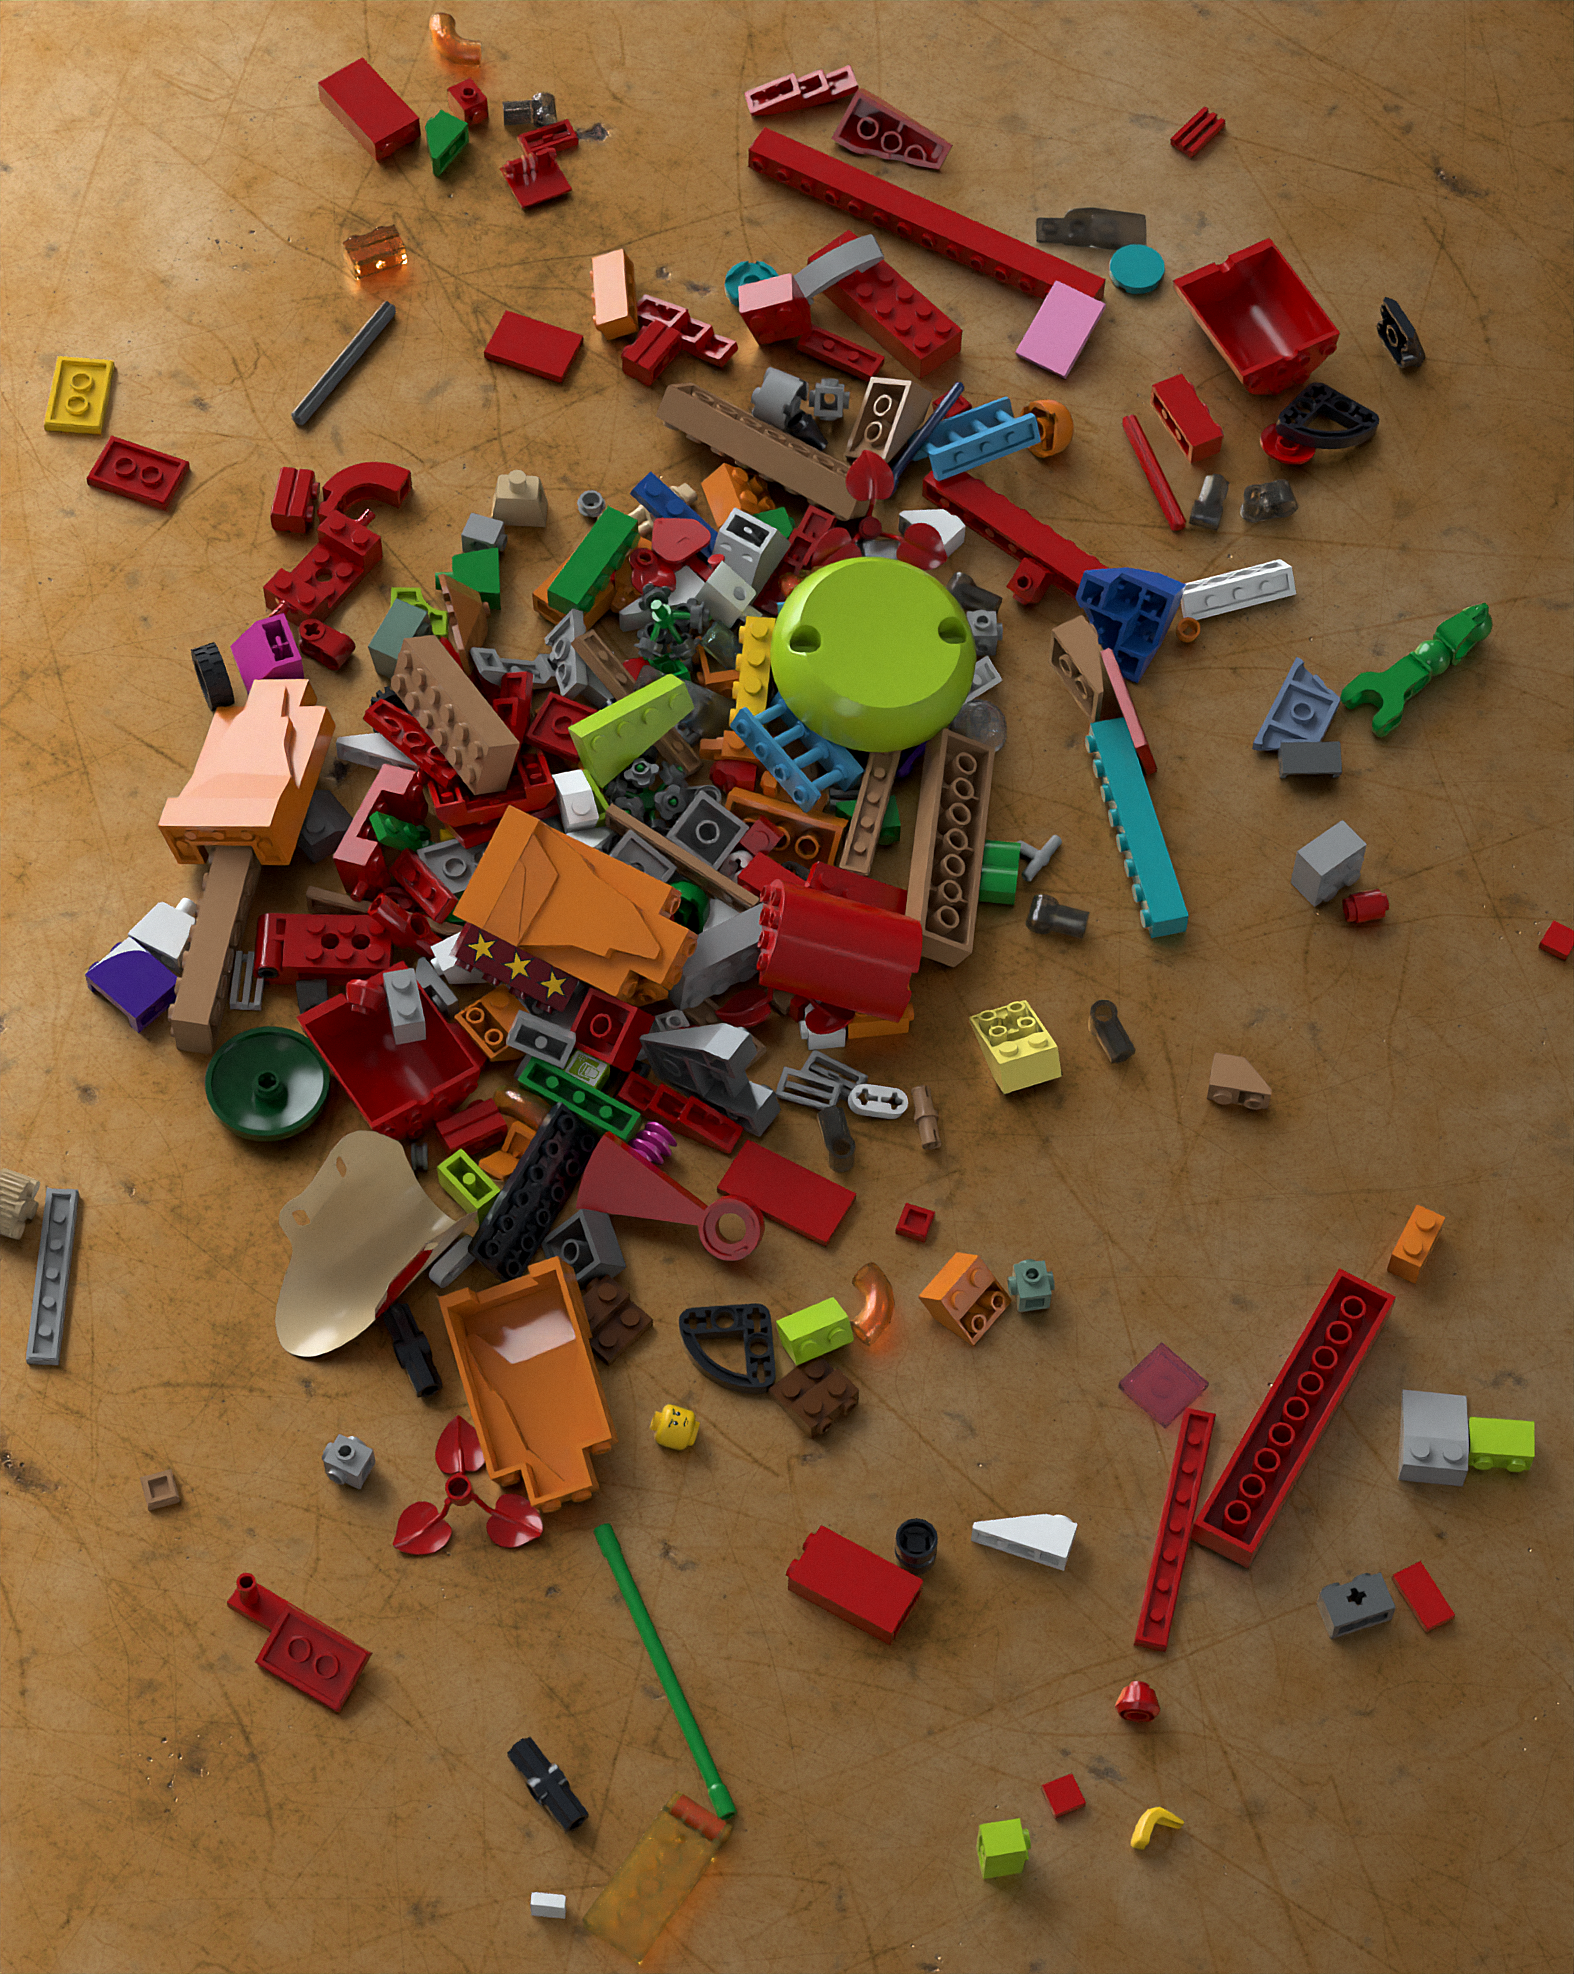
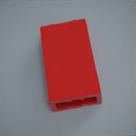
[318,57,421,161]
[786,1525,924,1645]

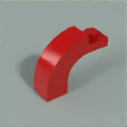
[317,462,412,525]

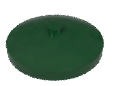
[205,1026,330,1141]

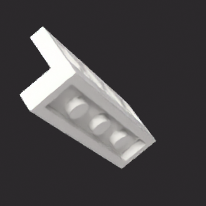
[1181,559,1296,620]

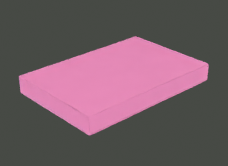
[1015,280,1106,379]

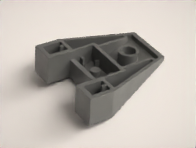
[639,1023,781,1137]

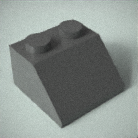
[297,790,353,865]
[541,1209,627,1291]

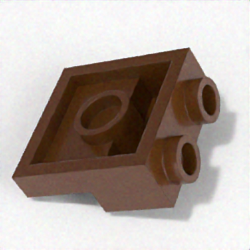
[582,1274,653,1366]
[768,1355,859,1439]

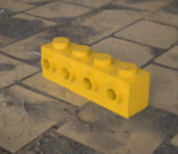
[729,616,776,730]

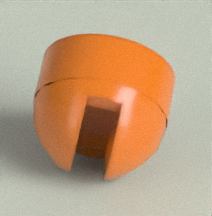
[1176,617,1201,643]

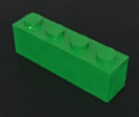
[547,506,640,615]
[517,1056,642,1144]

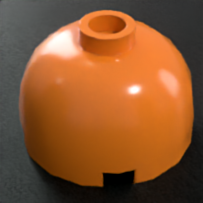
[1020,399,1074,458]

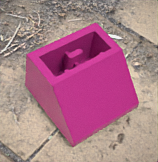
[230,613,304,695]

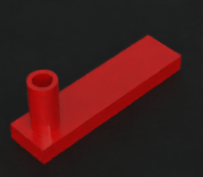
[227,1573,354,1642]

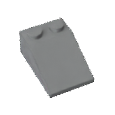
[1398,1389,1469,1486]

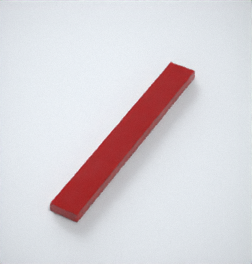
[1133,1407,1216,1653]

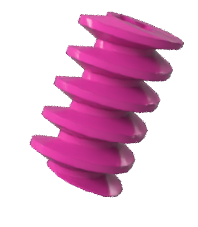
[628,1122,677,1165]

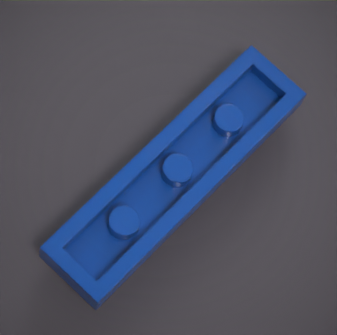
[630,471,718,565]

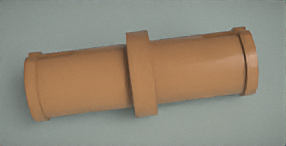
[911,1085,942,1150]

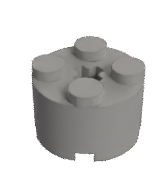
[751,367,809,433]

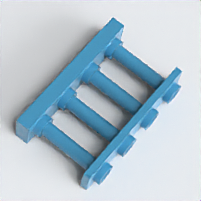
[907,397,1041,481]
[730,691,865,813]

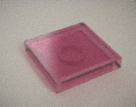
[1118,1342,1209,1428]

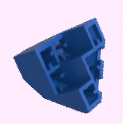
[1075,567,1186,683]

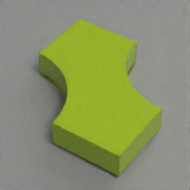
[390,587,449,640]

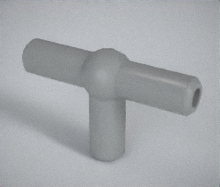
[1016,835,1062,881]

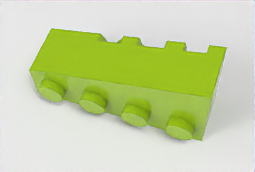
[568,673,694,788]

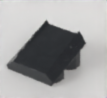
[1376,297,1426,368]

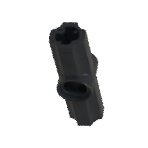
[382,1302,443,1398]
[507,1737,589,1834]

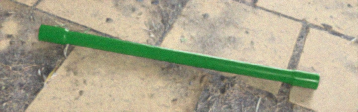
[593,1523,738,1821]

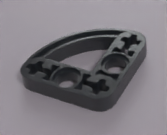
[1275,382,1380,449]
[679,1303,776,1394]

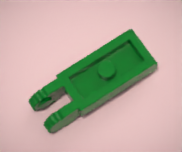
[369,811,436,854]

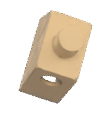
[491,470,548,527]

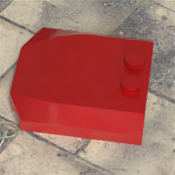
[426,748,556,827]

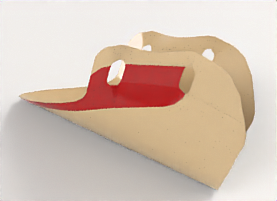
[275,1130,478,1357]

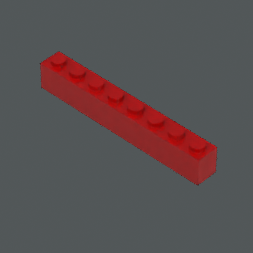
[922,471,1109,601]

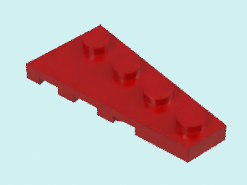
[363,698,461,789]
[805,861,908,915]

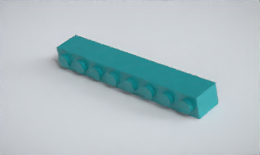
[1085,717,1189,938]

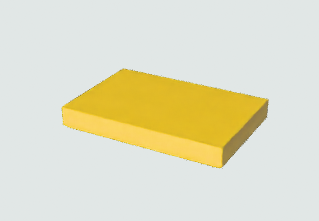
[44,356,115,435]

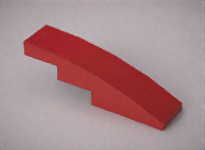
[744,65,859,116]
[637,294,739,367]
[753,505,837,616]
[493,671,533,782]
[615,1071,744,1154]

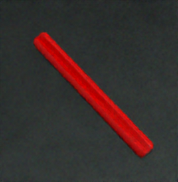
[1122,414,1186,531]

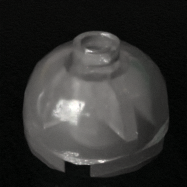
[948,699,1007,752]

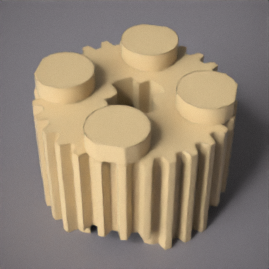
[0,1168,40,1239]

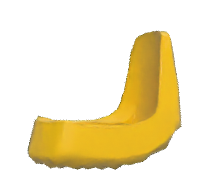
[1131,1806,1185,1850]

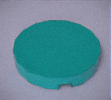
[1109,244,1165,294]
[724,261,778,307]

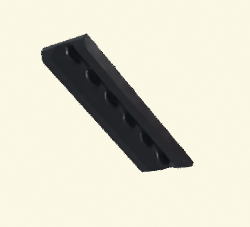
[468,1102,601,1283]

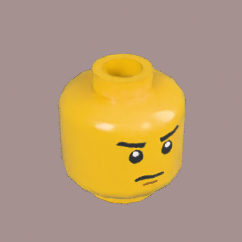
[650,1404,700,1451]

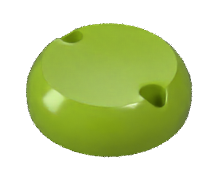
[770,557,976,752]

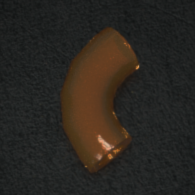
[428,13,482,68]
[493,1085,553,1132]
[850,1262,895,1346]

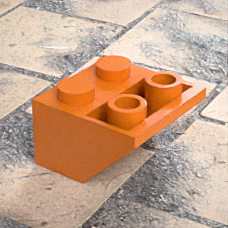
[701,463,776,529]
[454,983,530,1062]
[918,1252,1012,1345]

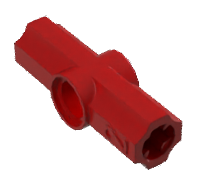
[367,893,443,964]

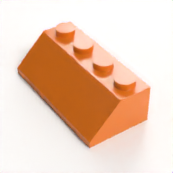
[725,787,849,878]

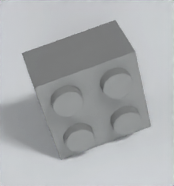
[665,790,749,871]
[1290,820,1367,907]

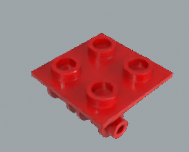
[499,146,572,209]

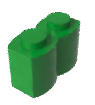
[978,839,1021,905]

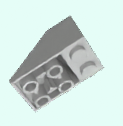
[708,507,791,605]

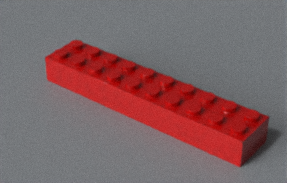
[1190,1268,1396,1568]

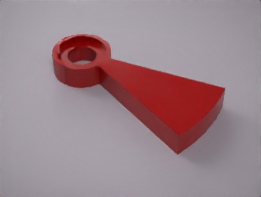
[576,1131,765,1261]

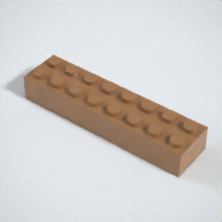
[656,382,876,521]
[905,728,995,967]
[168,845,262,1055]

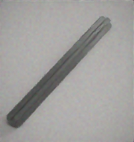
[291,301,396,425]

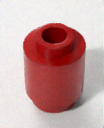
[1342,888,1389,924]

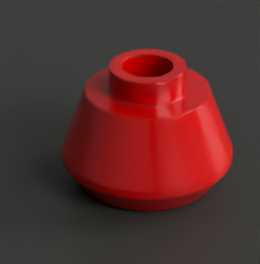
[346,979,387,1016]
[1115,1681,1160,1722]

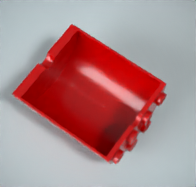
[1173,237,1340,396]
[756,879,923,1023]
[296,960,480,1140]

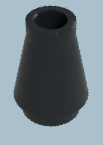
[787,411,828,451]

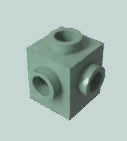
[1007,1259,1055,1312]

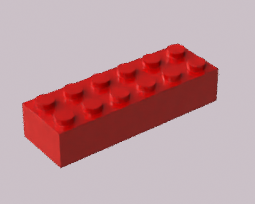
[807,230,963,380]

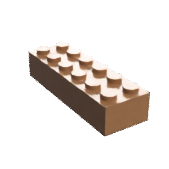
[391,635,520,795]

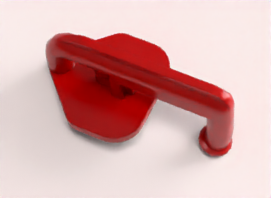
[652,518,725,582]

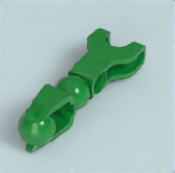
[1340,603,1493,737]

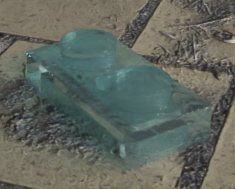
[700,620,743,670]

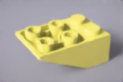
[969,1000,1062,1094]

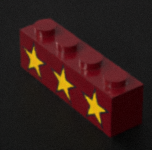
[449,923,579,1015]

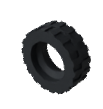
[191,642,235,711]

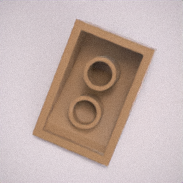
[844,377,933,463]
[1048,615,1103,723]

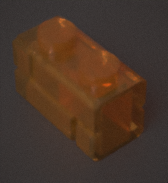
[342,224,407,280]

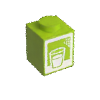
[561,1049,610,1091]

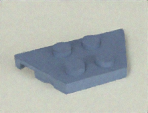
[1252,657,1341,751]

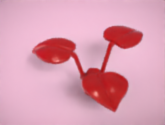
[811,450,947,573]
[714,987,856,1035]
[393,1415,543,1555]

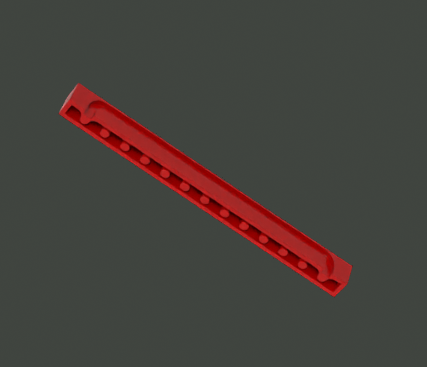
[748,127,1106,301]

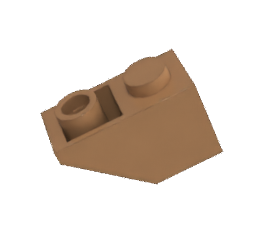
[1207,1052,1272,1110]

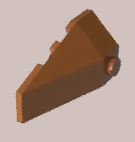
[438,574,492,676]

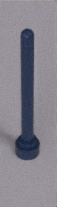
[890,382,965,497]

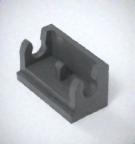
[1277,742,1342,778]

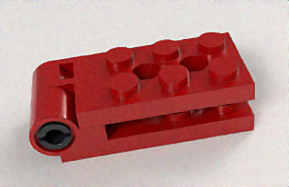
[253,913,395,986]

